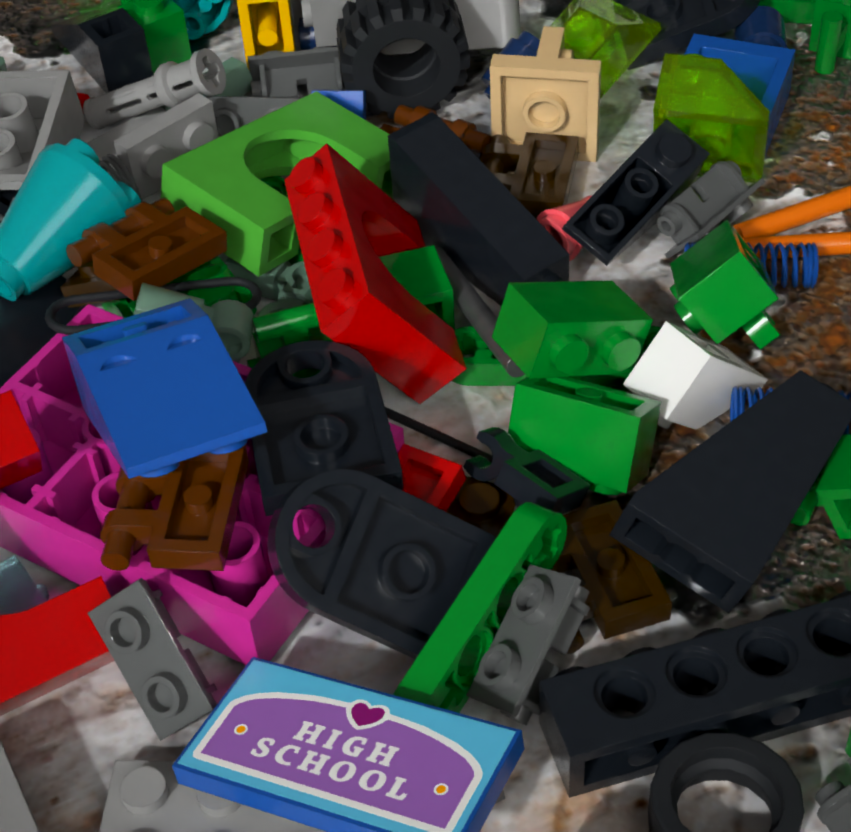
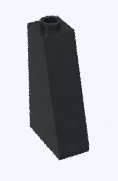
[388,112,569,306]
[609,370,851,614]

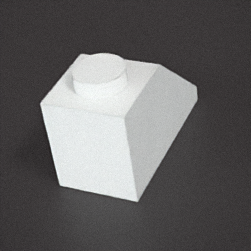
[623,321,768,430]

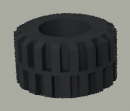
[336,0,470,119]

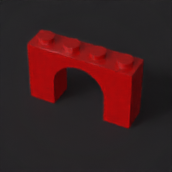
[284,144,467,404]
[0,390,114,716]

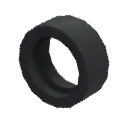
[648,733,805,832]

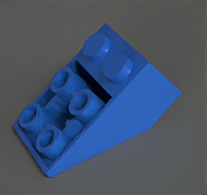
[62,298,267,479]

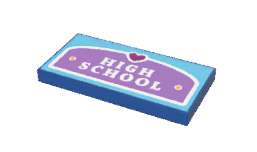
[172,657,525,832]

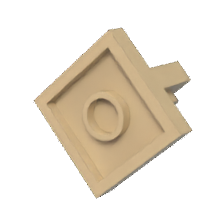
[490,26,602,162]

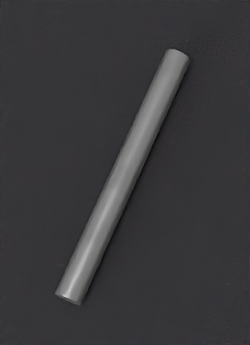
[435,247,524,377]

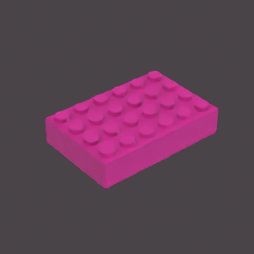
[0,304,405,665]

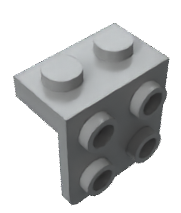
[87,93,219,200]

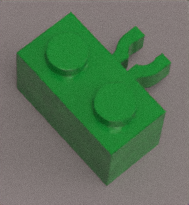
[670,219,780,350]
[492,281,653,380]
[508,377,662,495]

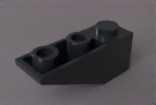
[51,8,154,93]
[562,119,710,266]

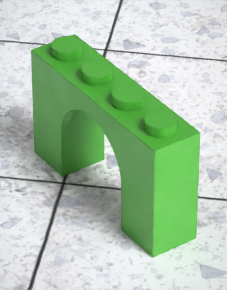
[160,91,393,277]

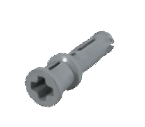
[83,48,226,130]

